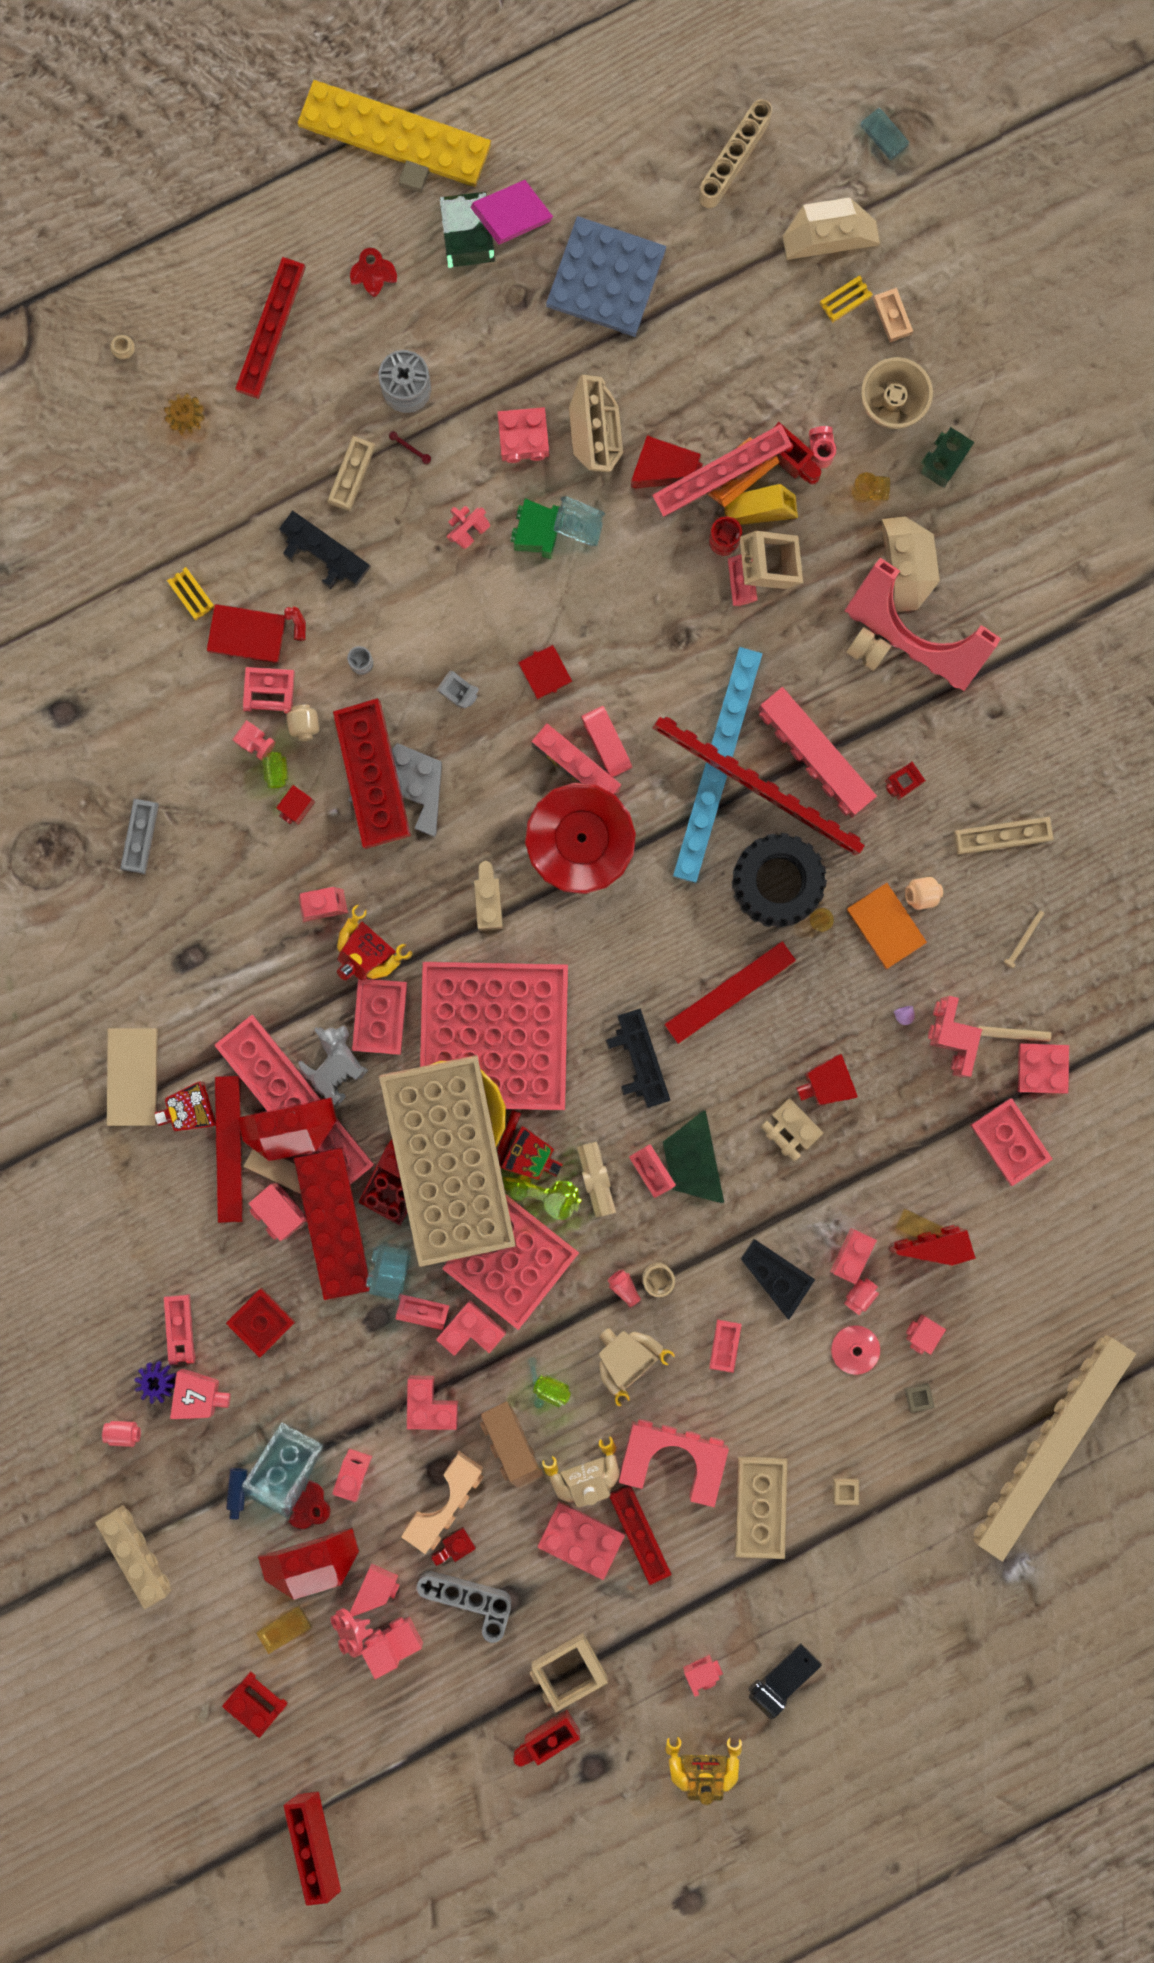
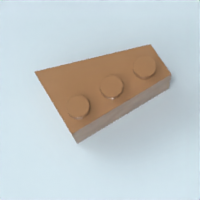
[480,1401,545,1488]

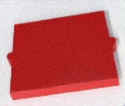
[518,645,572,700]

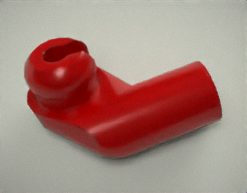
[284,606,306,641]

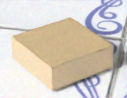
[833,1479,859,1505]

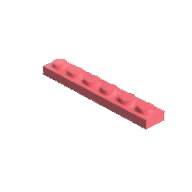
[652,424,792,517]

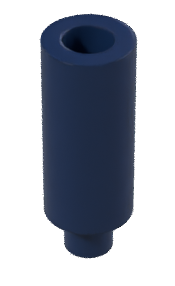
[226,1468,248,1520]

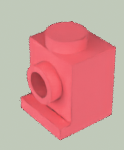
[683,1655,723,1697]

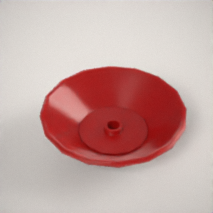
[525,783,636,894]

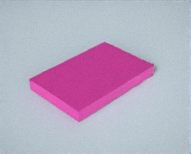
[470,180,553,245]

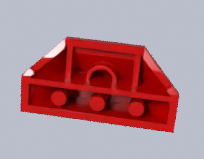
[238,1097,337,1161]
[258,1527,359,1600]

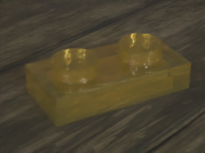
[256,1604,312,1654]

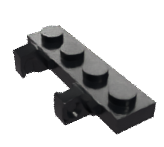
[279,510,371,589]
[605,1008,671,1108]

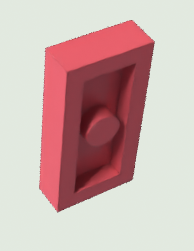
[728,554,757,606]
[629,1144,676,1198]
[396,1295,449,1330]

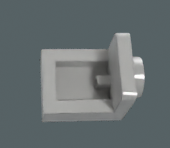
[437,671,479,708]

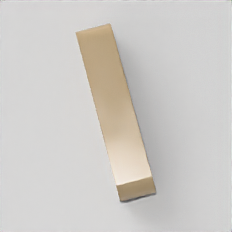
[699,99,772,208]

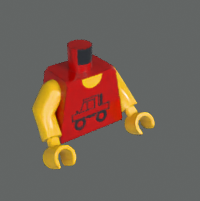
[337,905,412,981]

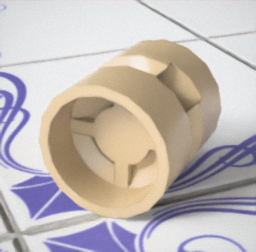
[846,627,892,672]
[642,1263,675,1297]

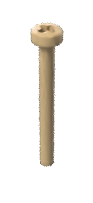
[1004,910,1045,969]

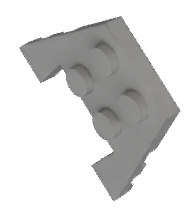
[348,743,442,837]

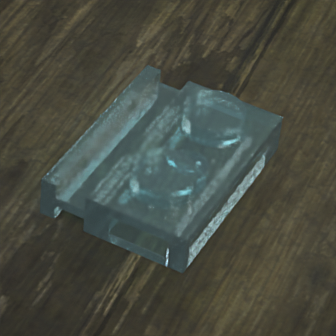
[553,496,605,547]

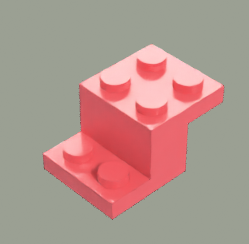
[928,996,982,1078]

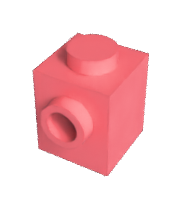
[906,1314,946,1355]

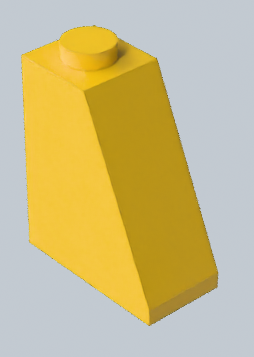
[724,484,798,525]

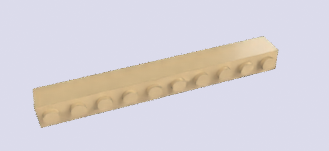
[973,1335,1136,1562]

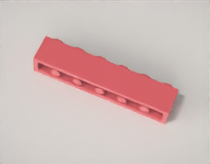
[758,687,877,818]

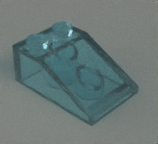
[242,1423,324,1518]

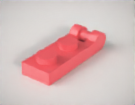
[164,1294,195,1365]

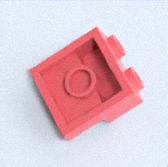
[498,407,549,463]

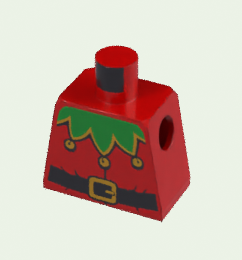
[501,1126,563,1180]

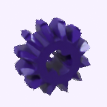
[134,1361,176,1404]

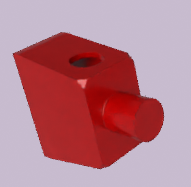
[796,1054,858,1105]

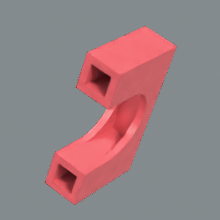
[618,1419,729,1508]

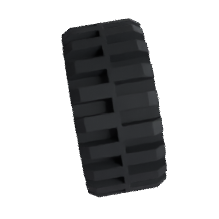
[732,833,827,928]

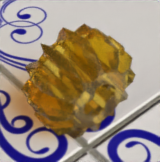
[164,392,205,435]

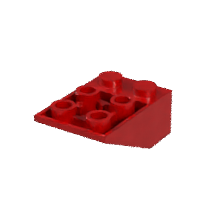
[358,1139,408,1226]
[889,1224,976,1266]

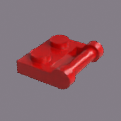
[222,1671,288,1739]

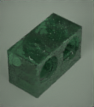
[921,427,975,488]

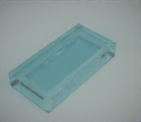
[860,107,910,161]

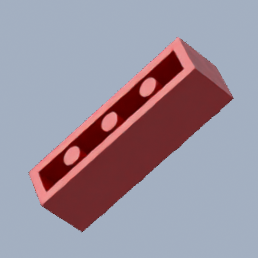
[283,1791,341,1906]

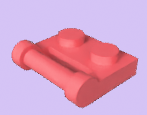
[243,667,295,714]

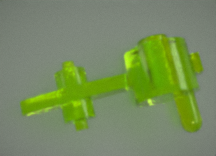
[502,1175,581,1220]

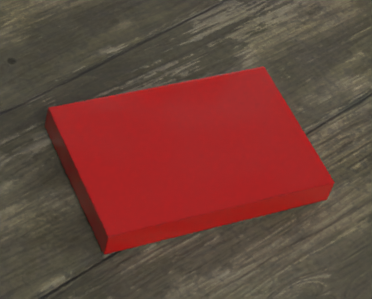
[206,604,286,664]

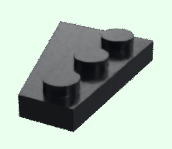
[740,1238,815,1320]

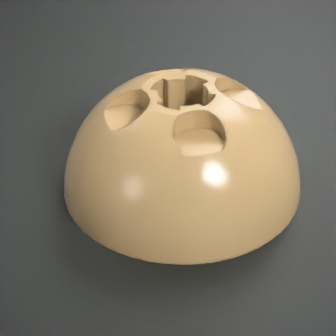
[861,357,933,429]

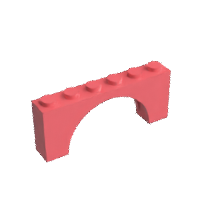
[845,558,1001,691]

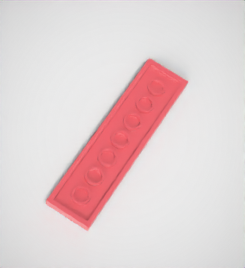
[214,1015,375,1184]

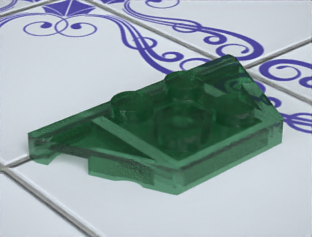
[662,1110,724,1203]

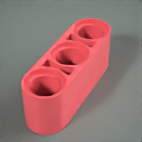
[581,706,632,777]

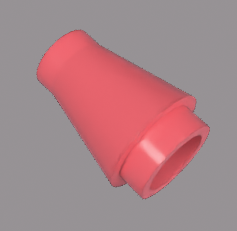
[608,1269,641,1307]

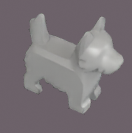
[298,1026,369,1107]

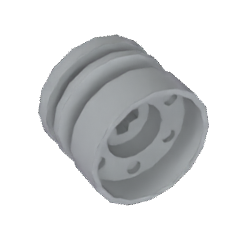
[378,350,432,413]

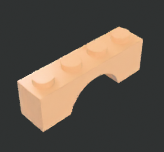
[401,1451,484,1554]

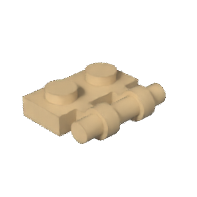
[760,1098,823,1162]

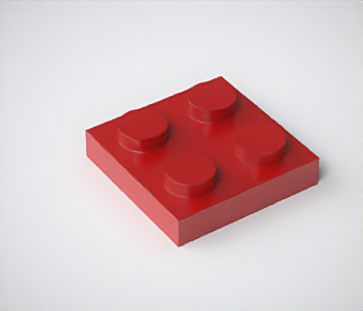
[226,1288,296,1358]

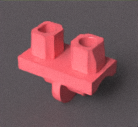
[446,506,491,549]

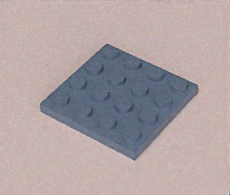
[546,216,666,337]

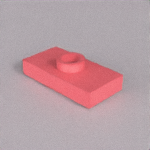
[709,1319,742,1373]

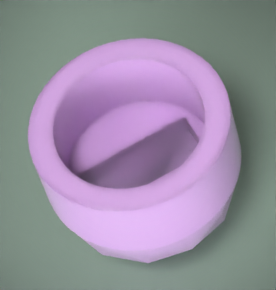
[894,1006,915,1025]

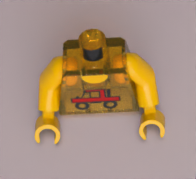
[665,1737,742,1805]

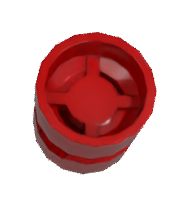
[709,516,742,556]

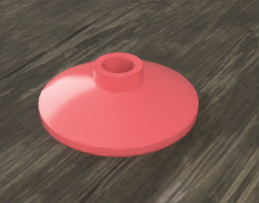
[831,1325,880,1375]

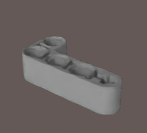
[417,1571,511,1643]

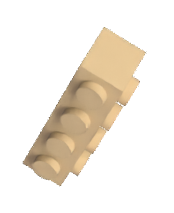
[95,1505,171,1610]

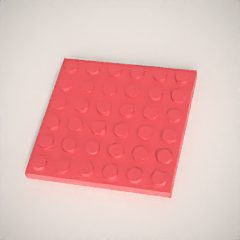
[420,962,568,1110]

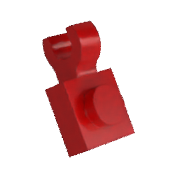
[431,1527,476,1566]

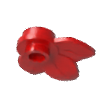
[350,247,397,297]
[287,1480,331,1529]

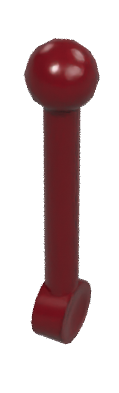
[389,431,431,464]

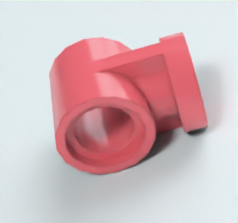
[809,426,836,469]
[232,720,275,761]

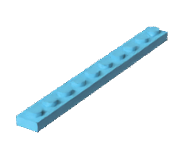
[673,647,762,883]

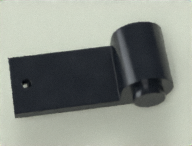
[748,1643,822,1720]

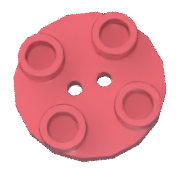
[330,1608,373,1658]

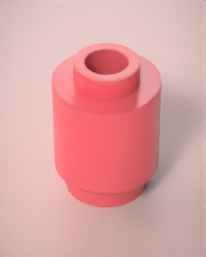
[844,1278,879,1316]
[102,1421,141,1447]

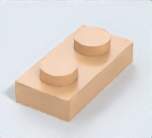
[873,288,913,342]

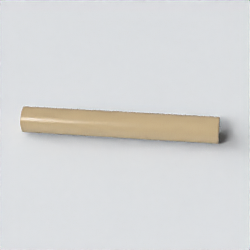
[978,1026,1051,1042]

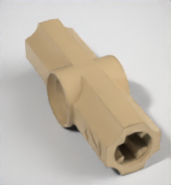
[577,1142,616,1218]

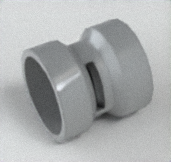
[347,646,374,675]

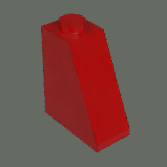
[631,436,703,489]

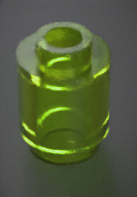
[262,752,288,788]
[533,1375,571,1408]

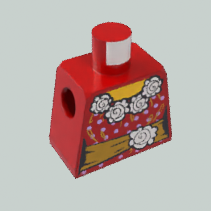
[155,1081,216,1131]

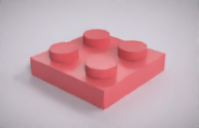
[1018,1044,1069,1094]

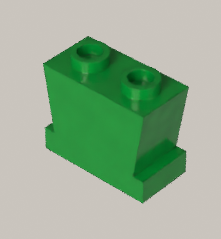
[510,498,562,559]

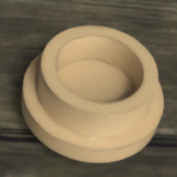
[110,335,135,360]

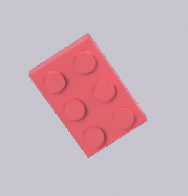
[352,979,407,1055]
[970,1098,1053,1186]
[537,1501,625,1580]

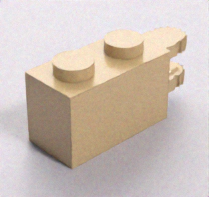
[474,861,503,931]

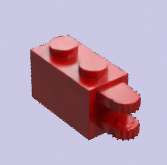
[773,422,822,485]
[513,1709,580,1767]

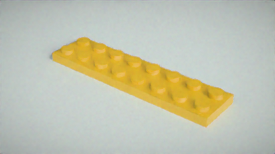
[298,79,491,188]

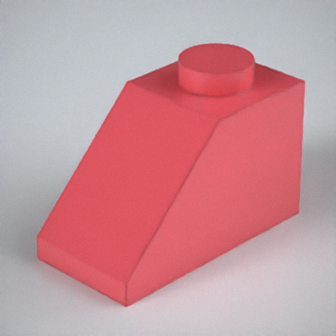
[350,1563,399,1617]

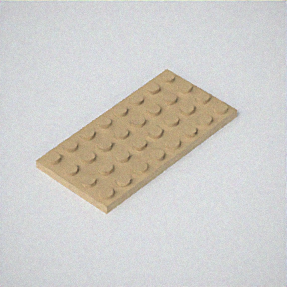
[379,1055,516,1267]

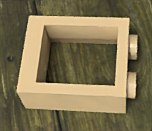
[740,531,803,589]
[530,1633,608,1712]

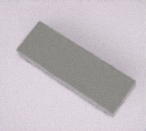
[120,799,159,874]

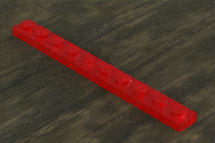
[652,717,865,856]

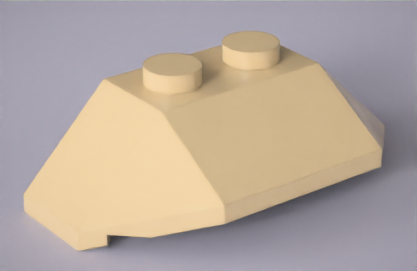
[783,198,880,260]
[569,374,623,472]
[881,516,940,613]

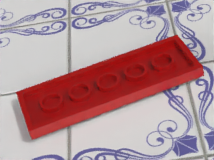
[333,698,411,849]
[294,1147,372,1300]

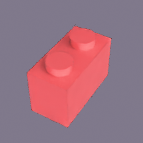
[830,1228,877,1285]

